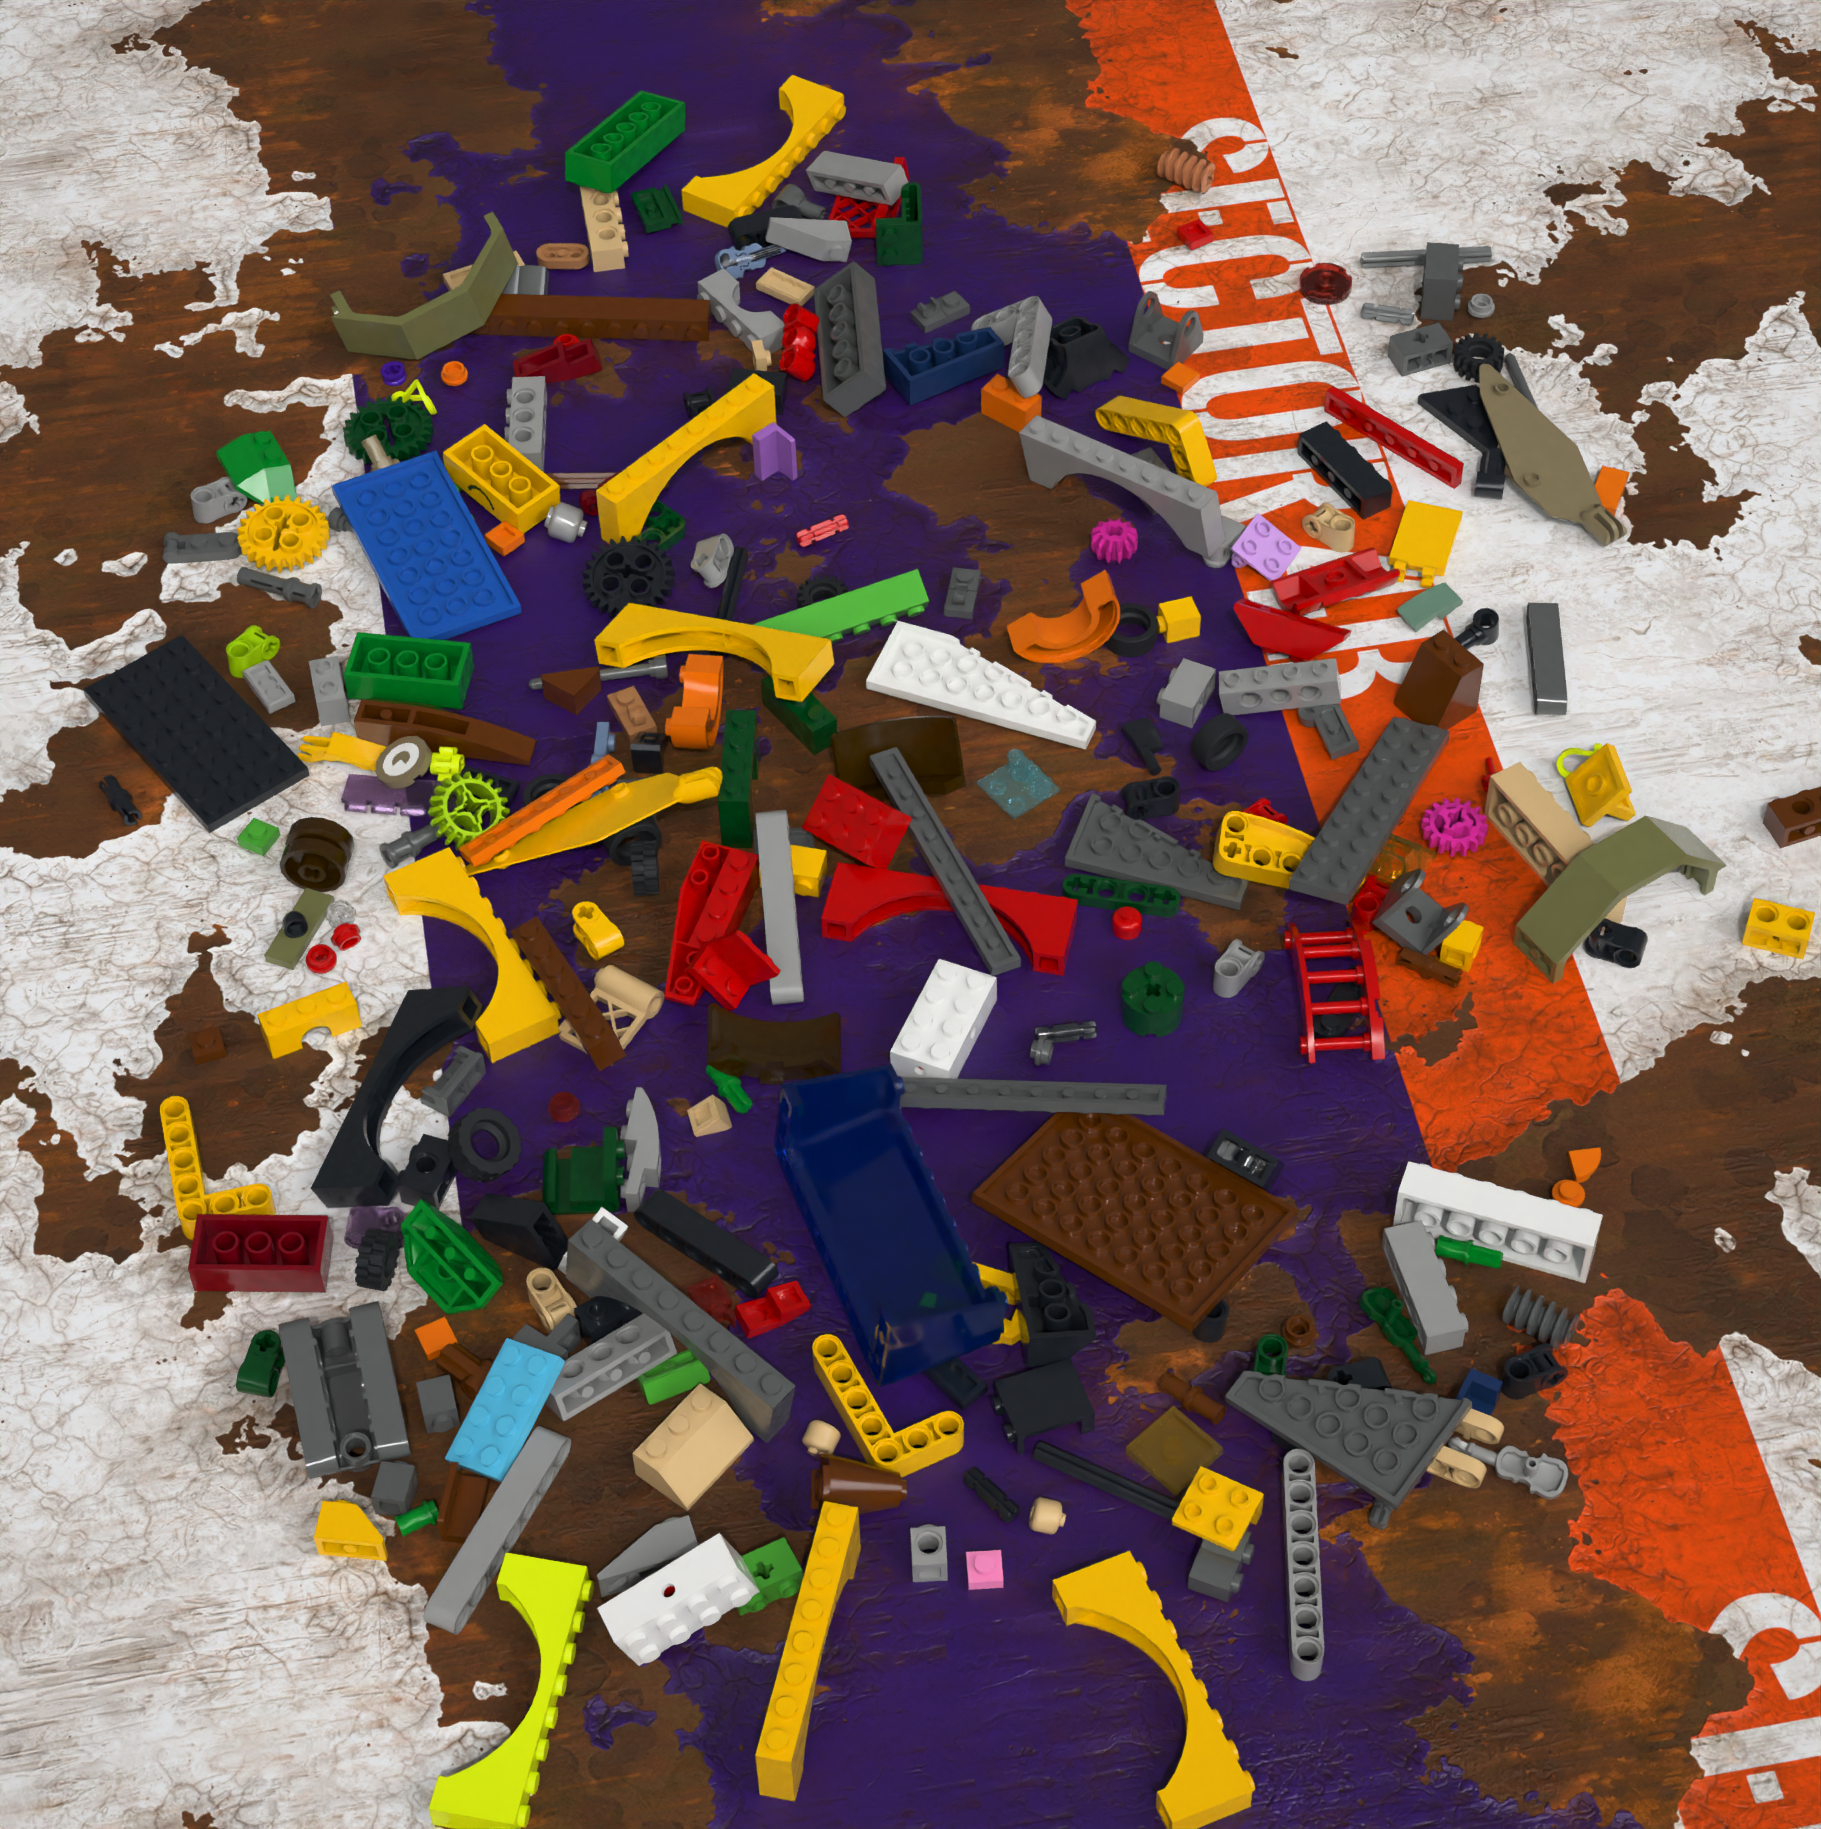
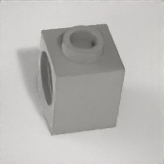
[910,1524,948,1582]

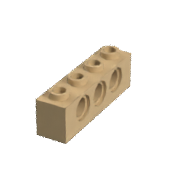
[580,187,629,272]

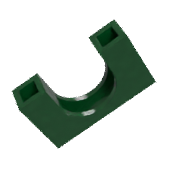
[718,710,760,848]

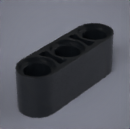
[727,205,803,251]

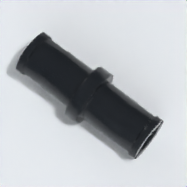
[99,775,142,826]

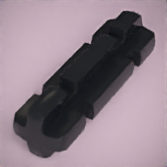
[1035,1020,1097,1043]
[963,1467,1020,1523]

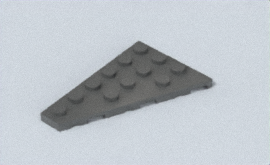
[1225,1370,1472,1511]

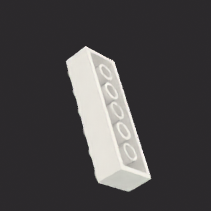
[1393,1161,1603,1283]

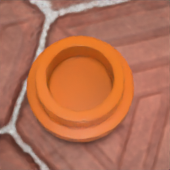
[441,361,468,386]
[1552,1180,1585,1208]

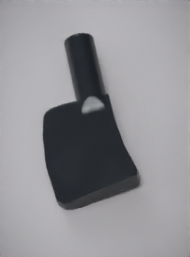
[1121,718,1162,776]

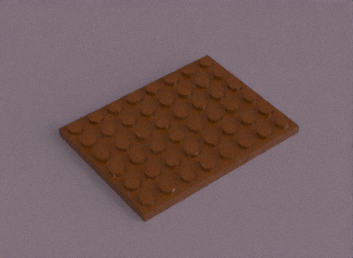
[972,1112,1299,1332]

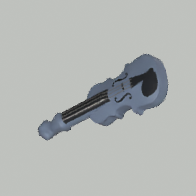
[715,243,792,279]

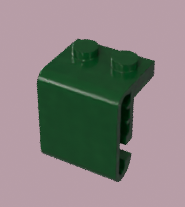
[876,182,923,266]
[542,1127,625,1215]

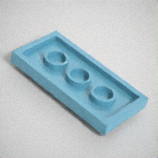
[445,1338,565,1483]

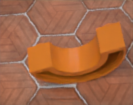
[1007,570,1120,664]
[665,654,723,750]

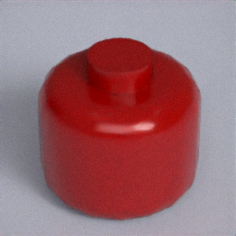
[1111,906,1142,940]

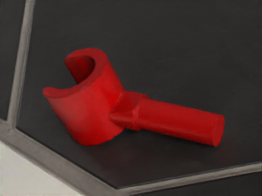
[1481,757,1498,792]

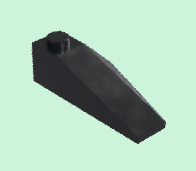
[1009,1242,1097,1367]

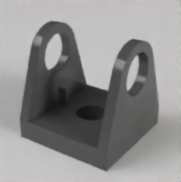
[1128,291,1204,370]
[1372,868,1469,955]

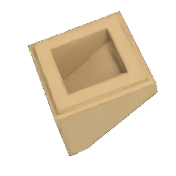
[687,1094,732,1137]

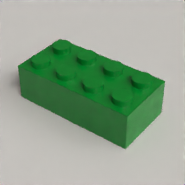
[343,632,474,709]

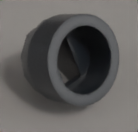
[282,911,308,938]

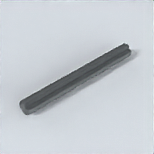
[1360,246,1492,268]

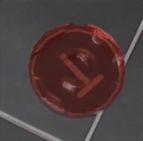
[1299,263,1352,305]

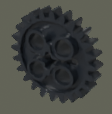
[582,535,675,619]

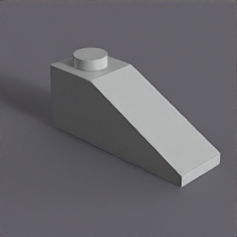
[765,217,852,262]
[597,1515,699,1597]

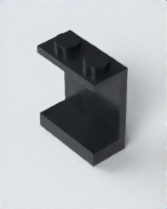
[990,1358,1095,1455]

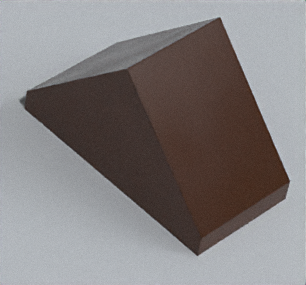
[541,666,602,715]

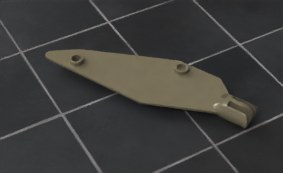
[1479,364,1627,547]

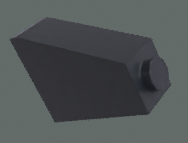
[469,1193,568,1271]

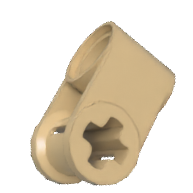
[1302,502,1355,553]
[526,1268,577,1334]

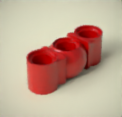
[779,303,819,382]

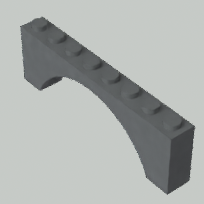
[566,1219,795,1443]

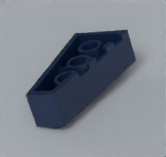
[883,327,1004,406]

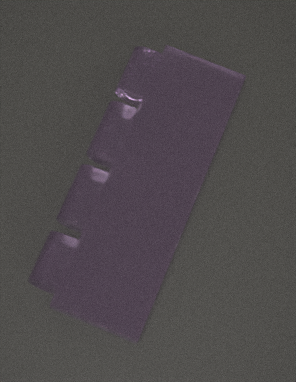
[341,774,457,818]

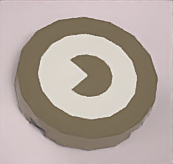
[375,736,432,789]

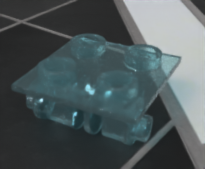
[977,748,1061,819]

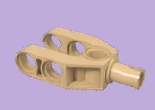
[1426,1397,1504,1488]

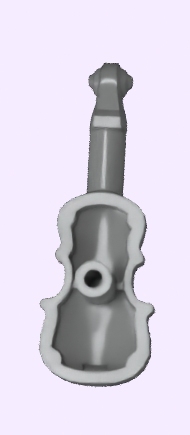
[1448,1436,1568,1500]

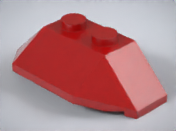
[1233,598,1352,662]

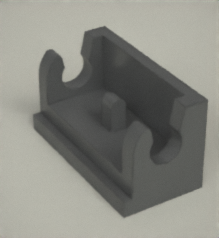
[420,1046,486,1117]

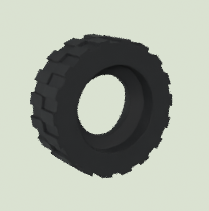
[446,1107,522,1183]

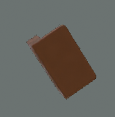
[437,1461,490,1544]

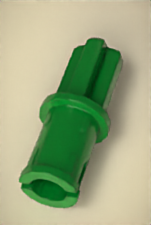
[705,1064,752,1114]
[1435,1235,1503,1269]

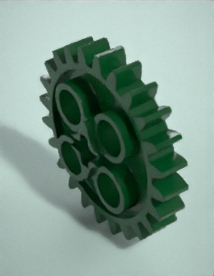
[343,396,434,464]

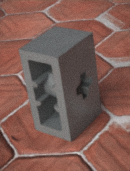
[1388,322,1453,377]

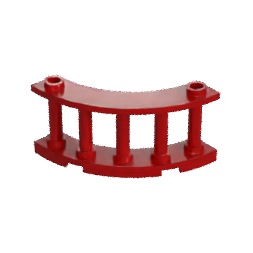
[1283,919,1385,1063]

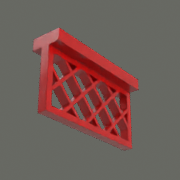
[828,157,910,238]

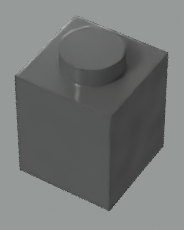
[416,1375,460,1434]
[371,1461,419,1517]

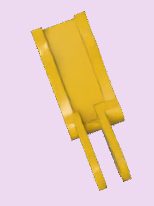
[297,732,387,771]

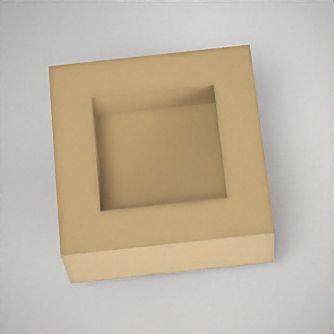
[751,340,772,371]

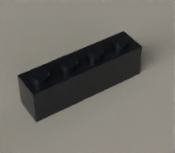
[1298,421,1393,520]

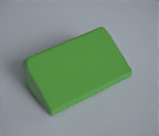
[636,1349,710,1405]

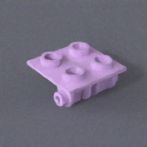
[1231,513,1301,582]

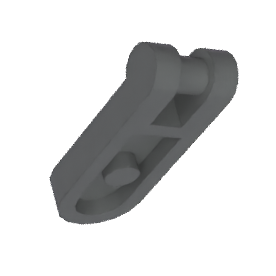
[163,532,242,564]

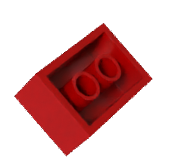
[801,774,912,869]

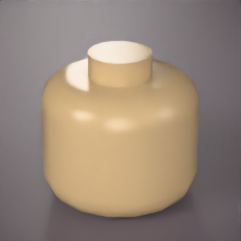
[802,1420,841,1457]
[1029,1497,1066,1535]

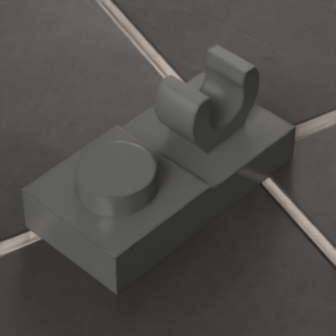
[911,291,970,333]
[944,567,981,619]

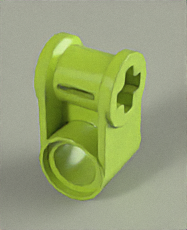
[226,625,280,678]

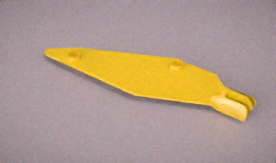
[466,767,723,876]

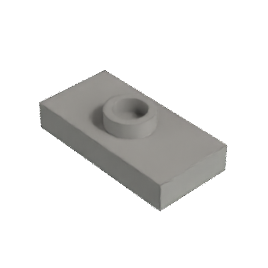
[242,660,295,714]

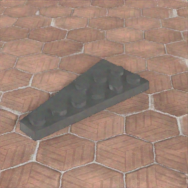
[1065,793,1249,910]

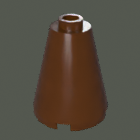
[810,1452,907,1522]

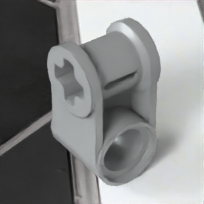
[190,477,247,524]
[1202,516,1247,568]
[691,533,734,588]
[1213,939,1265,998]

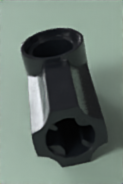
[1474,448,1505,500]

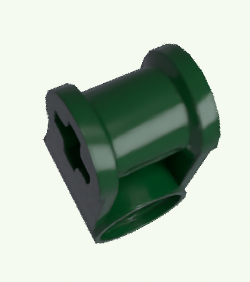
[236,1330,285,1398]
[1252,1333,1288,1378]

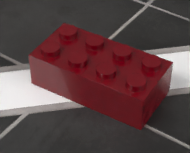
[188,1214,334,1293]

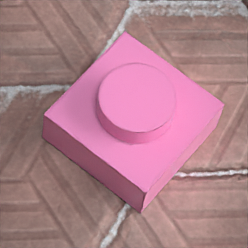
[966,1550,1003,1590]

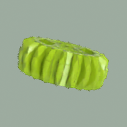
[428,771,510,851]

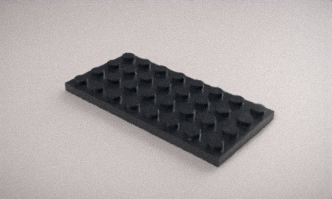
[83,635,309,833]

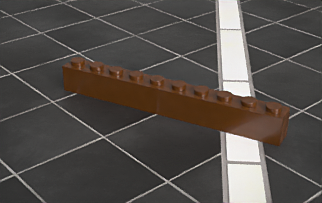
[445,292,712,342]

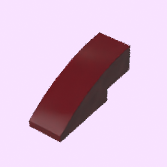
[512,338,603,383]

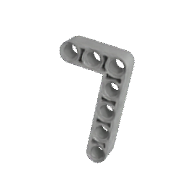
[971,296,1052,398]

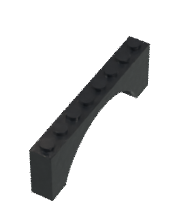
[311,986,483,1208]

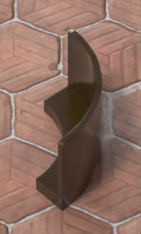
[830,716,966,800]
[707,1003,841,1085]

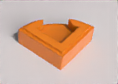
[1567,1147,1601,1183]

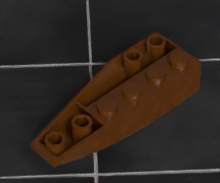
[354,697,537,766]

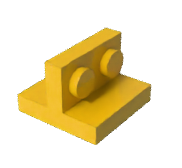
[1565,743,1636,827]

